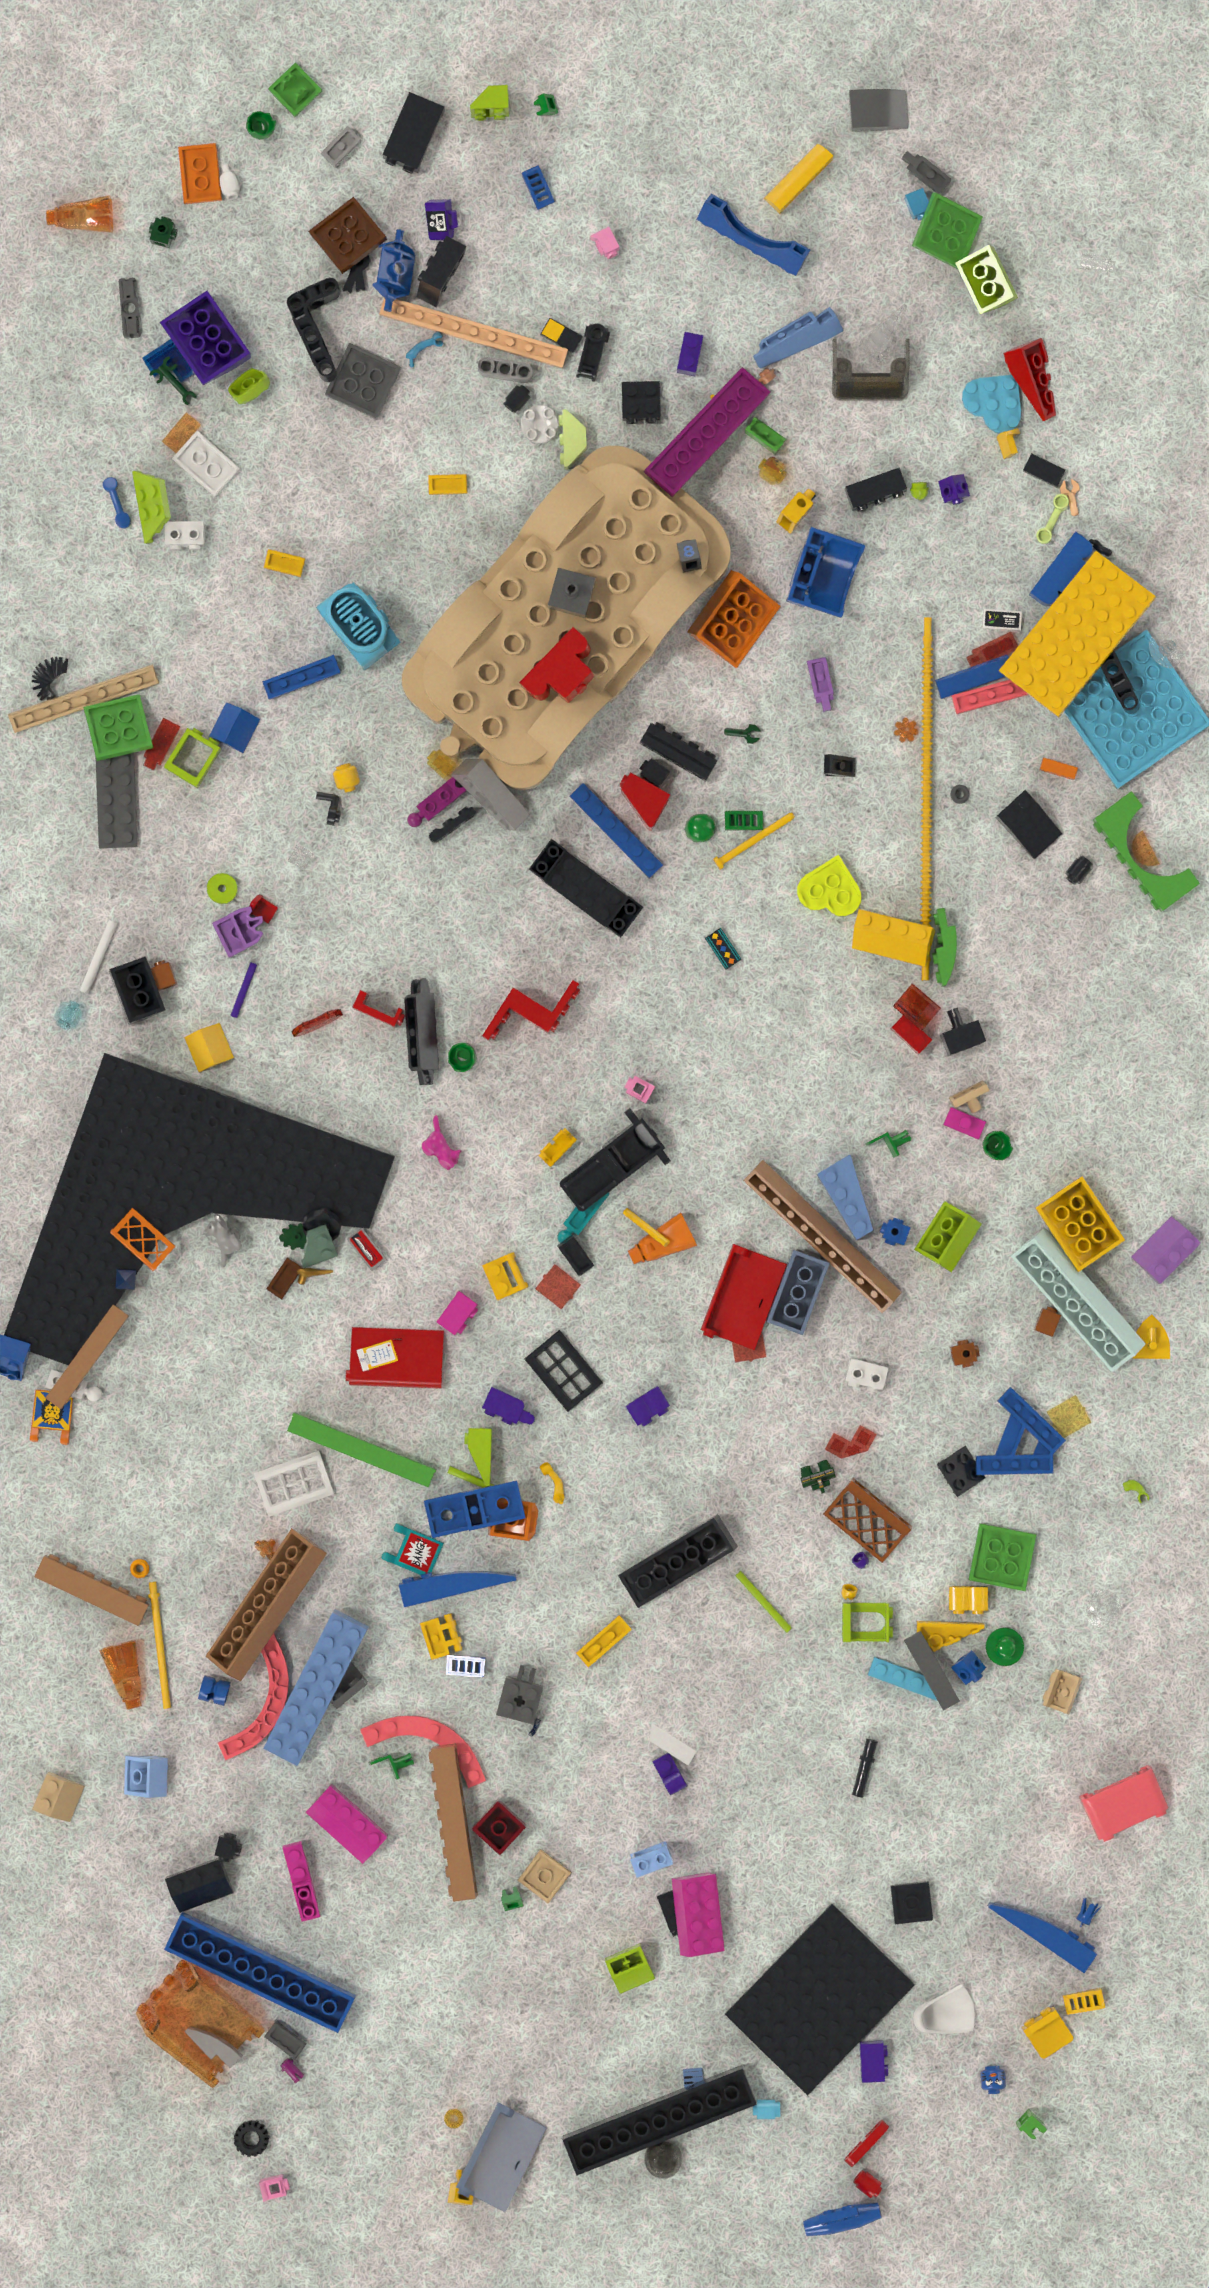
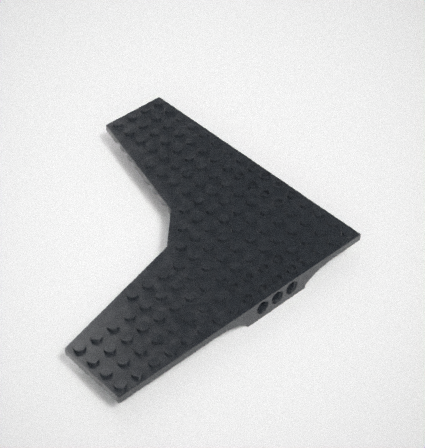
[4,1053,395,1366]

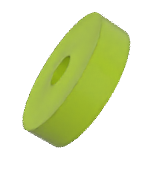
[207,873,238,904]

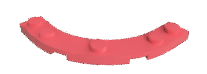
[218,1633,289,1760]
[360,1716,486,1788]

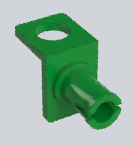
[865,1130,911,1158]
[368,1753,414,1780]

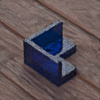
[142,339,195,383]

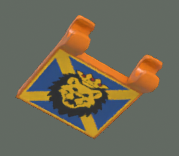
[30,1389,73,1445]

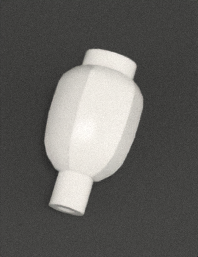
[220,164,240,200]

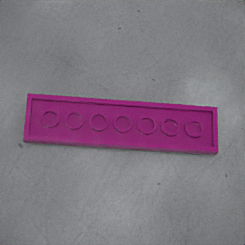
[644,367,771,497]

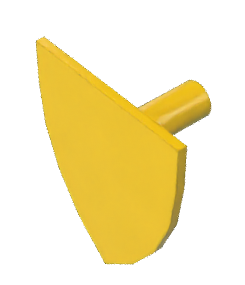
[1132,1314,1170,1359]

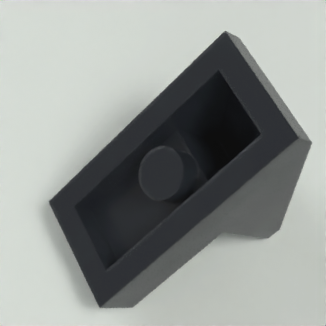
[824,754,856,777]

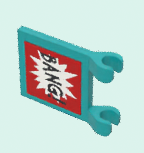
[382,1523,444,1575]

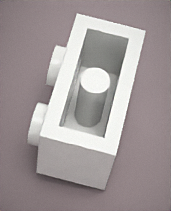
[165,521,205,551]
[845,1358,888,1393]

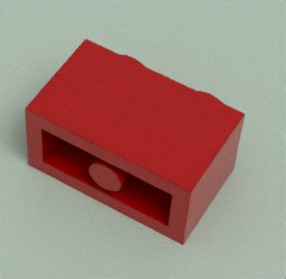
[890,1014,932,1055]

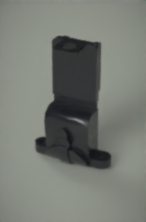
[559,1108,671,1212]

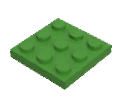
[912,192,983,269]
[83,694,153,761]
[968,1523,1036,1591]

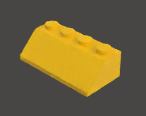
[852,909,936,967]

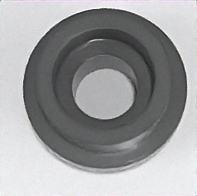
[950,785,970,804]

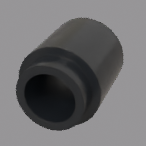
[503,385,531,414]
[1065,856,1093,885]

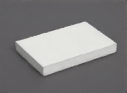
[172,431,240,497]

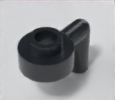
[316,792,341,826]

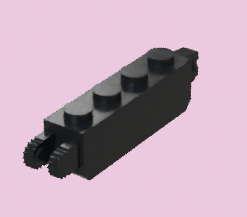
[404,978,439,1085]

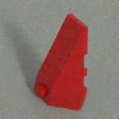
[1003,338,1056,421]

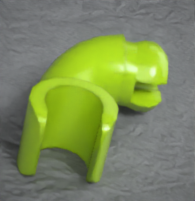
[1122,1480,1149,1503]

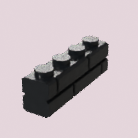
[640,722,718,782]

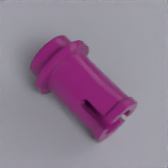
[280,2058,304,2083]

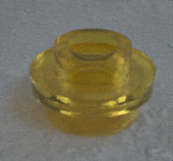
[444,2109,463,2128]

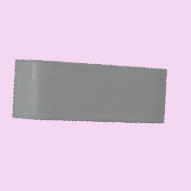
[478,357,533,383]

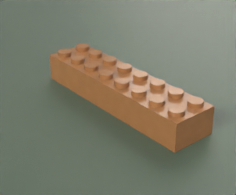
[206,1528,327,1681]

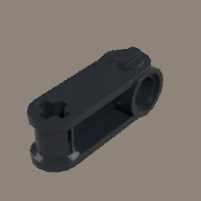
[576,323,610,382]

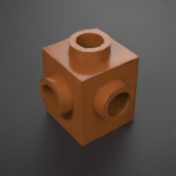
[950,1339,980,1368]

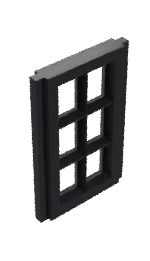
[524,1330,603,1412]

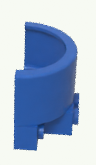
[786,527,865,618]

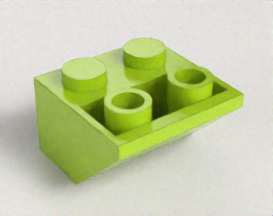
[470,85,509,121]
[605,1943,655,1994]

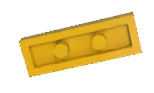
[576,1615,632,1668]

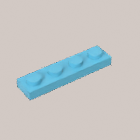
[868,1657,937,1701]

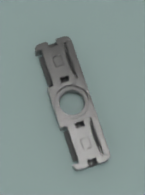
[118,277,141,339]

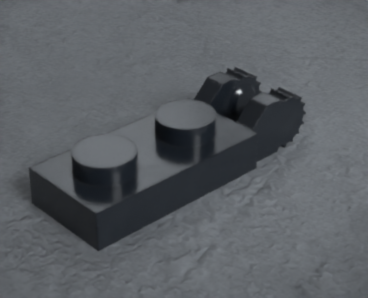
[429,806,477,843]

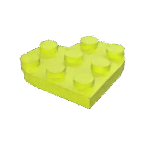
[797,854,861,917]

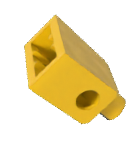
[776,489,816,534]

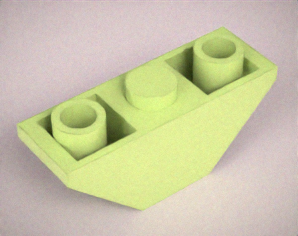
[559,409,587,470]

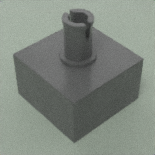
[548,568,596,618]

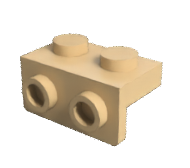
[1043,1669,1082,1714]

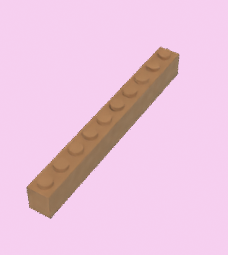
[743,1160,902,1313]

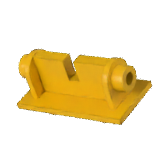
[538,1128,577,1167]

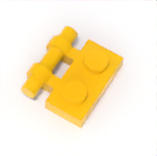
[420,1613,463,1660]

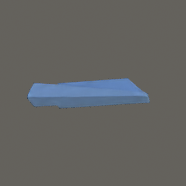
[753,307,844,369]

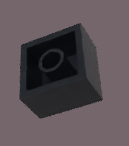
[940,1007,986,1056]

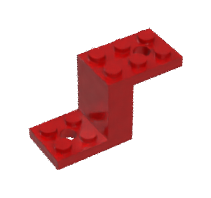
[482,980,580,1042]

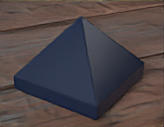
[116,1269,136,1290]

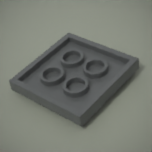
[325,343,401,420]

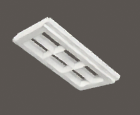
[254,1451,334,1517]

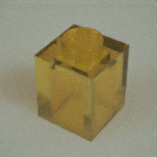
[427,749,457,780]

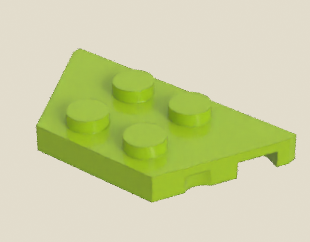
[132,471,171,544]

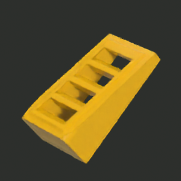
[1062,1987,1105,2015]

